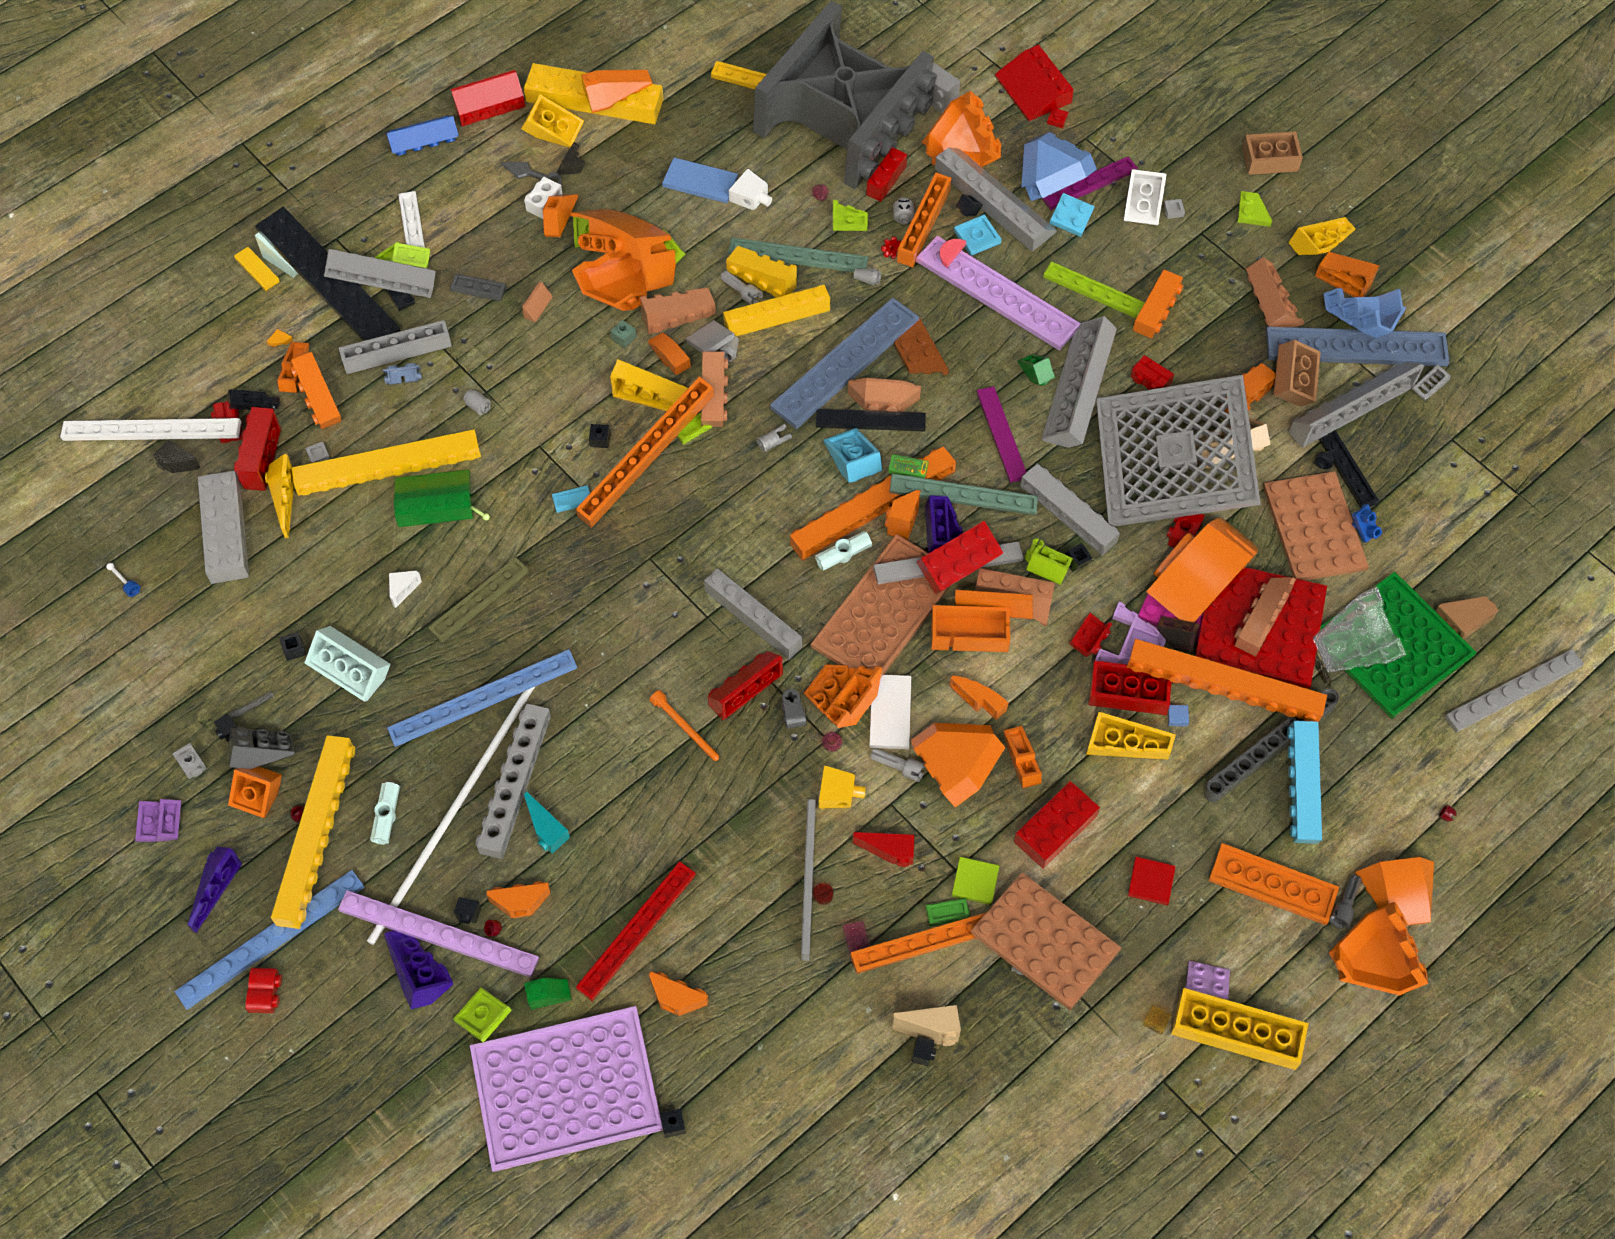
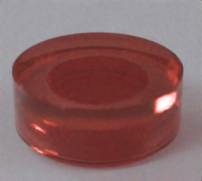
[813,883,833,905]

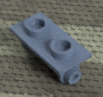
[383,363,422,385]

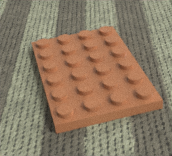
[1263,471,1369,581]
[971,873,1121,1011]

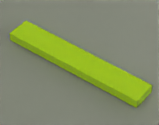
[1043,261,1145,318]

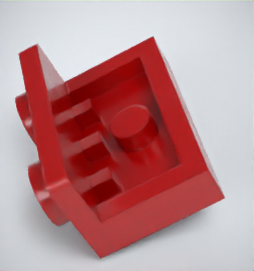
[1068,613,1112,657]

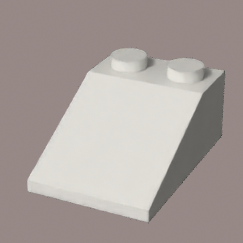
[1124,169,1166,226]

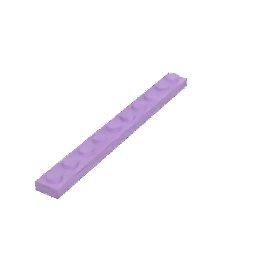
[338,891,539,978]

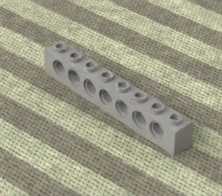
[476,703,551,859]

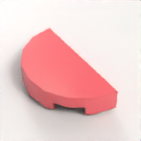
[939,239,966,268]

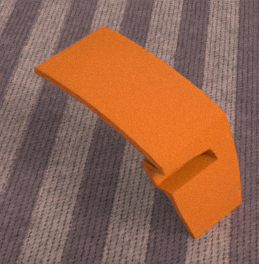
[1146,517,1258,628]

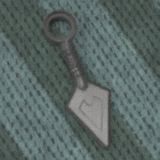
[502,162,562,186]

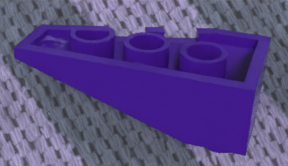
[188,847,242,933]
[384,931,453,1009]

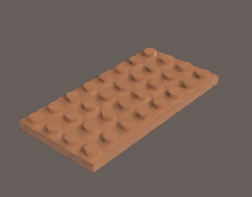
[811,534,952,677]

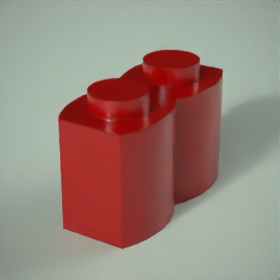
[245,968,282,1013]

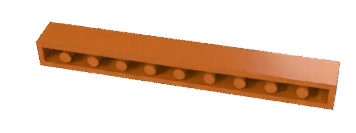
[576,376,714,528]
[790,446,956,561]
[1127,639,1327,722]

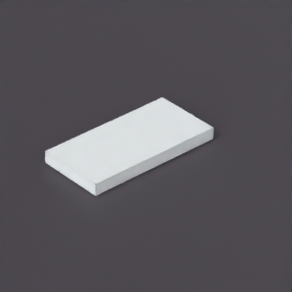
[870,675,911,750]

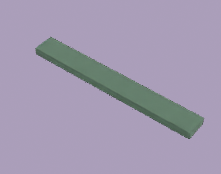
[728,237,869,272]
[889,474,1038,515]

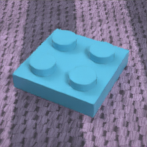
[1049,193,1095,237]
[954,215,1001,256]

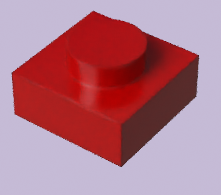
[1047,108,1069,129]

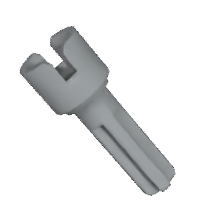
[721,271,763,305]
[871,748,926,782]

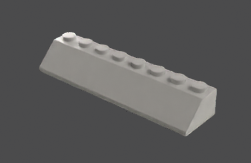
[935,147,1057,252]
[1041,316,1117,448]
[1289,362,1424,448]

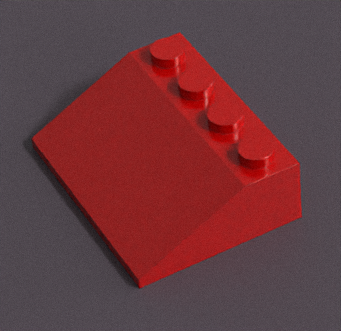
[995,45,1074,121]

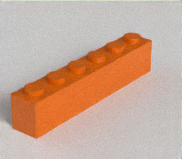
[897,172,952,267]

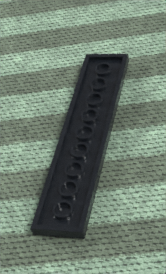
[255,206,400,341]

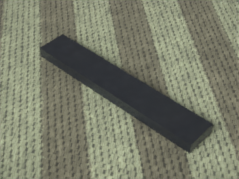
[816,409,926,431]
[1318,430,1379,508]

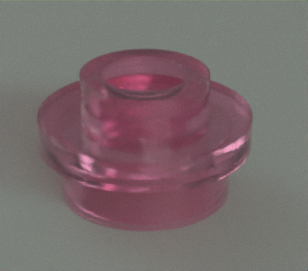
[812,184,829,201]
[822,732,842,752]

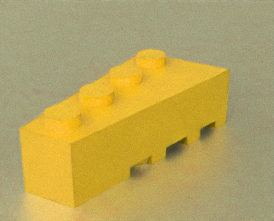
[1086,712,1176,760]

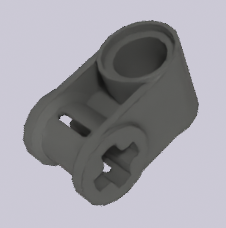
[782,689,806,729]

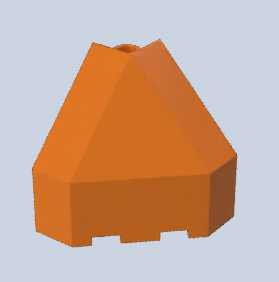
[922,91,1001,167]
[572,252,647,311]
[911,723,1005,807]
[1329,902,1428,995]

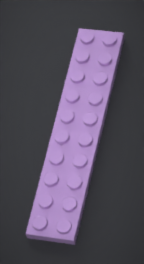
[916,236,1081,351]

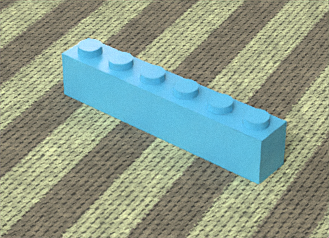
[1287,721,1322,844]

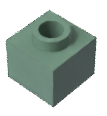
[610,320,636,348]

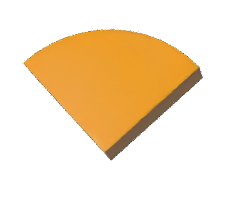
[266,329,293,347]

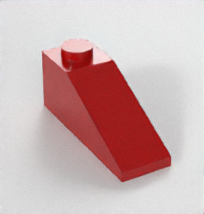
[853,832,914,867]

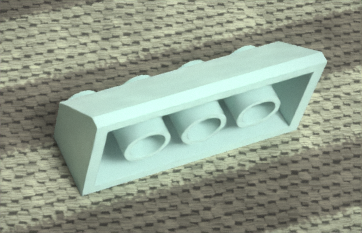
[305,626,390,702]

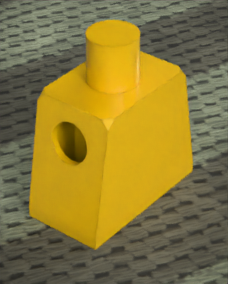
[819,766,866,809]

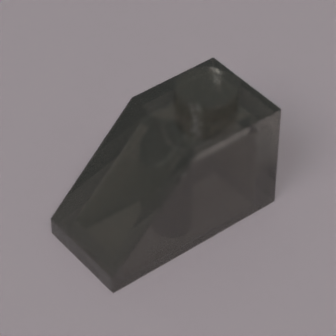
[153,439,200,473]
[1157,616,1200,653]

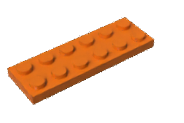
[1209,843,1339,925]

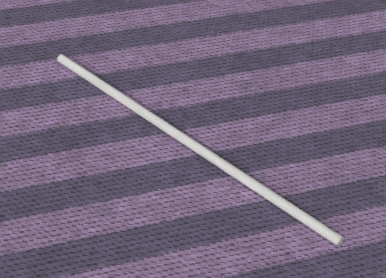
[367,686,536,945]

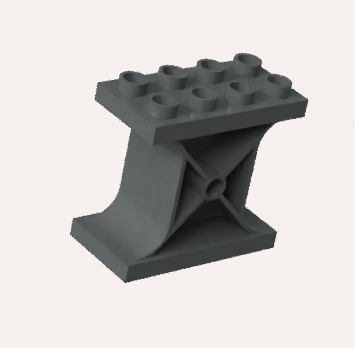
[753,1,937,189]

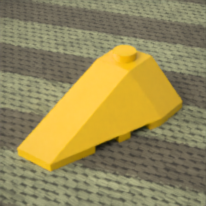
[1289,217,1356,255]
[265,454,294,538]

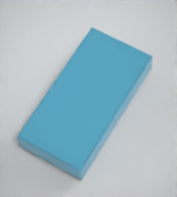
[552,485,590,513]

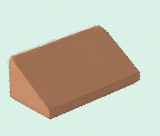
[522,282,552,322]

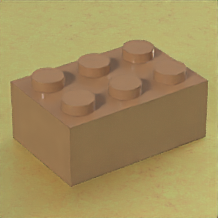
[1242,131,1303,175]
[1274,340,1321,407]

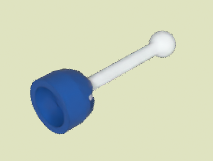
[106,563,141,597]

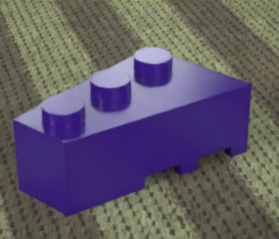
[925,495,963,553]

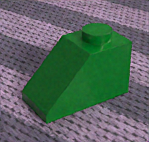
[1018,354,1055,386]
[524,978,572,1010]

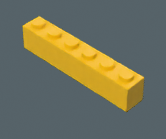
[723,285,830,336]

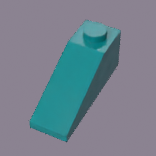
[524,791,570,854]

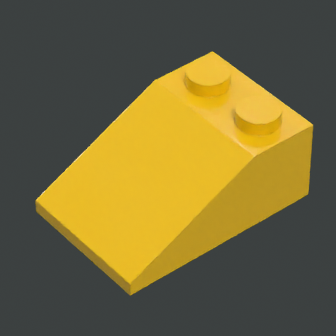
[521,94,584,148]

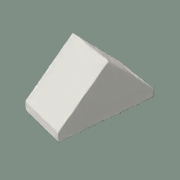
[389,571,422,608]

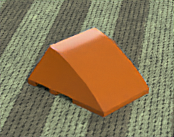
[804,664,882,728]
[1355,857,1434,926]

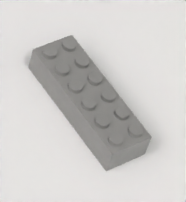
[198,471,249,584]

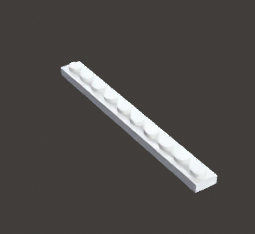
[60,418,242,441]

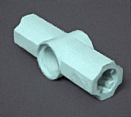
[815,531,872,571]
[370,782,400,845]

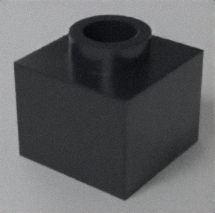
[956,194,983,217]
[589,424,610,448]
[1065,543,1093,572]
[280,632,306,661]
[214,713,237,742]
[454,897,481,924]
[912,1036,937,1066]
[660,1108,686,1138]

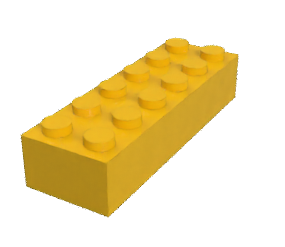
[1171,988,1309,1070]

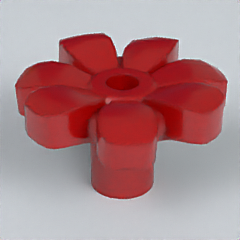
[881,236,901,259]

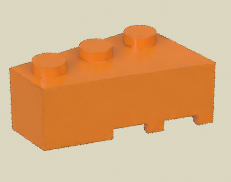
[1315,252,1380,297]
[1220,363,1276,414]

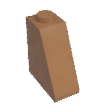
[1436,596,1499,639]

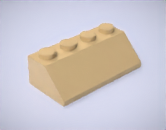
[1195,418,1270,469]

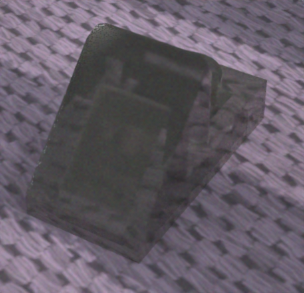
[557,142,585,175]

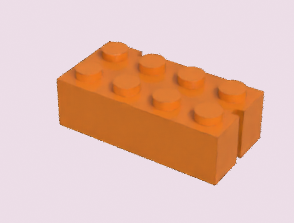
[931,605,1010,652]

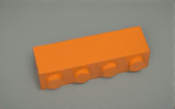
[1133,269,1184,339]
[290,352,342,430]

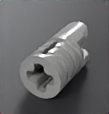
[756,424,792,452]

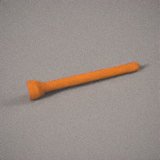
[649,690,719,761]

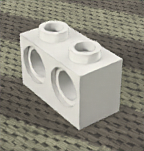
[524,177,562,219]

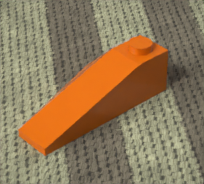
[581,70,652,113]

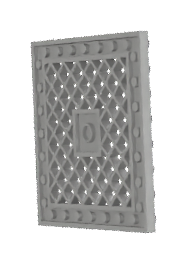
[1096,375,1261,526]

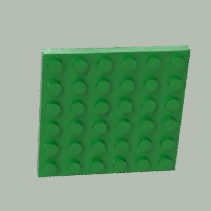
[1318,572,1477,719]

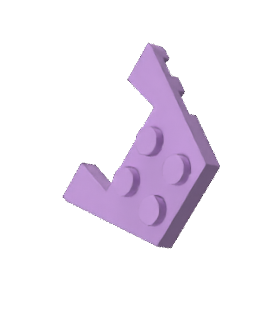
[1095,602,1168,664]

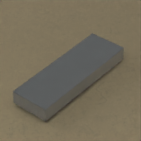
[450,274,507,301]

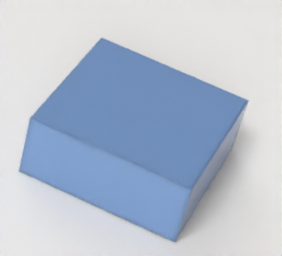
[1168,705,1189,726]

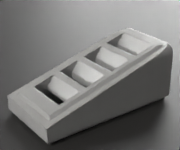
[1412,364,1451,401]

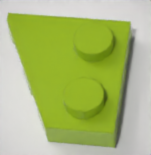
[1237,191,1272,227]
[833,200,868,231]

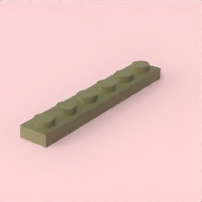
[428,557,529,643]

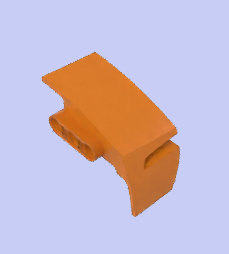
[570,209,676,291]

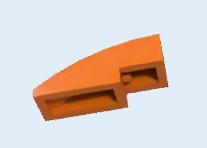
[647,332,691,376]
[277,342,310,393]
[949,675,1009,720]
[1003,726,1042,788]

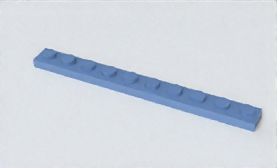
[387,650,577,747]
[174,870,364,1010]

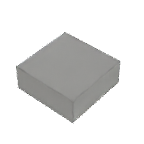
[1163,199,1185,219]
[305,441,330,463]

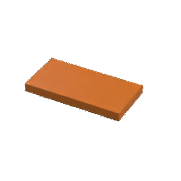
[955,590,1033,619]

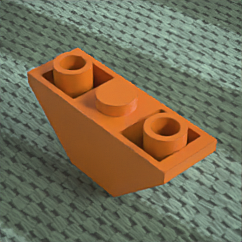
[543,194,578,237]
[487,881,550,918]
[649,972,709,1016]

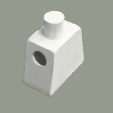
[729,169,772,210]

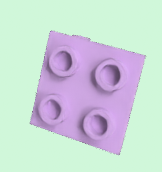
[1185,961,1230,1000]

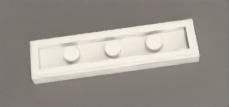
[398,191,425,248]

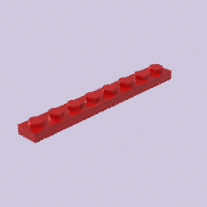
[576,861,696,1002]

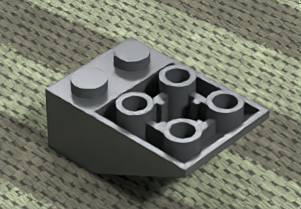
[227,727,295,769]

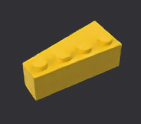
[726,246,797,298]
[610,359,688,411]

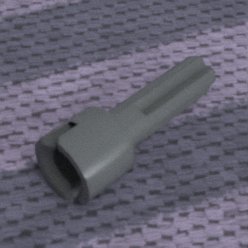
[1329,875,1362,929]

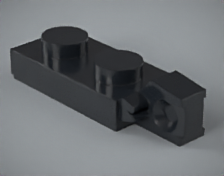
[227,389,280,410]

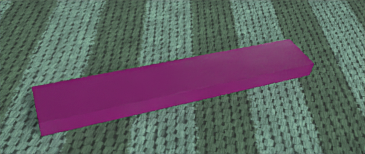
[1042,156,1138,211]
[976,386,1027,483]

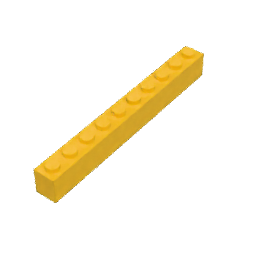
[291,429,481,496]
[271,735,355,929]

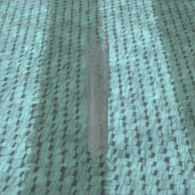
[229,691,277,720]

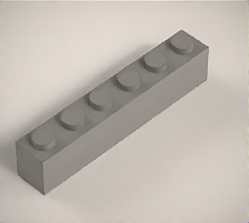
[324,249,435,298]
[339,320,452,374]
[1020,464,1120,556]
[704,569,802,660]

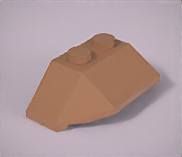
[848,378,921,412]

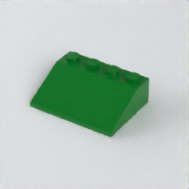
[394,470,473,527]

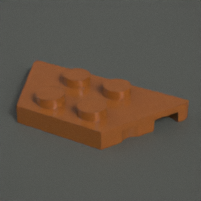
[894,318,949,375]

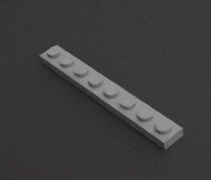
[1444,649,1584,733]

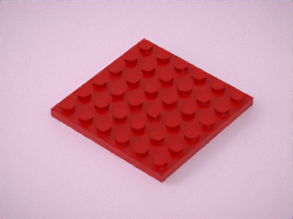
[1195,567,1327,689]

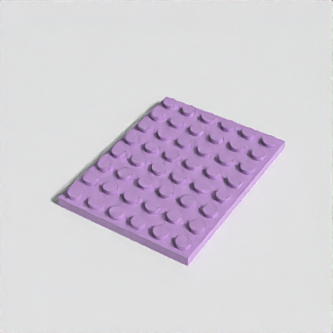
[470,1006,663,1172]

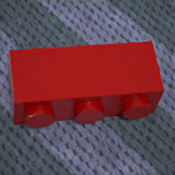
[866,147,907,202]

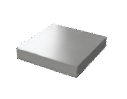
[686,320,735,353]

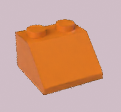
[885,490,921,540]
[228,766,282,818]

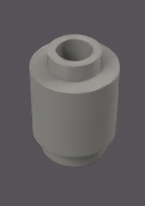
[463,389,491,415]

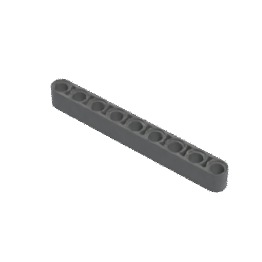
[1204,689,1339,802]

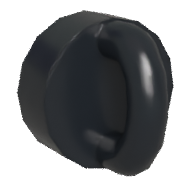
[1315,450,1334,469]

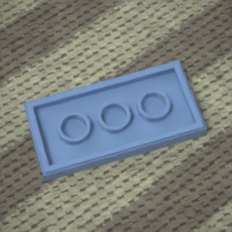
[662,158,738,203]

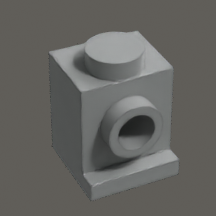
[173,743,206,779]

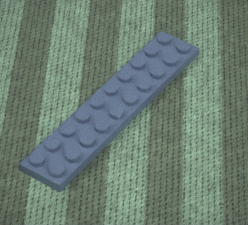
[770,298,919,429]
[1266,327,1449,366]

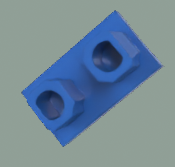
[1352,504,1383,543]

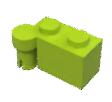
[1024,538,1073,585]

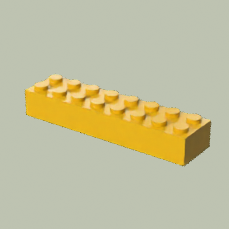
[524,63,663,124]

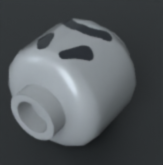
[892,197,915,224]

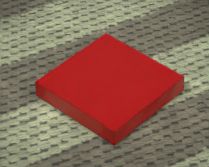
[1128,857,1176,906]

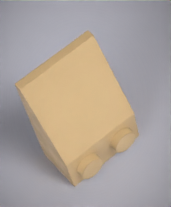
[892,1005,961,1046]

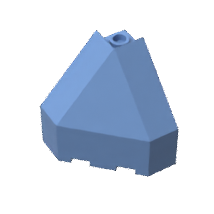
[1022,132,1097,201]
[1324,288,1406,338]

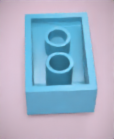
[824,428,882,483]

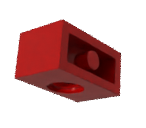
[1166,514,1205,548]

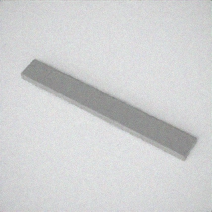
[873,542,1023,585]
[801,799,816,961]

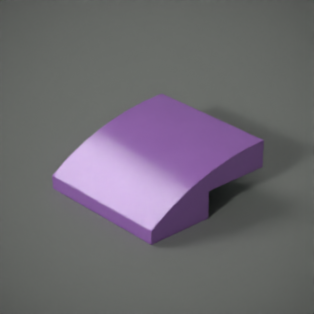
[135,799,181,842]

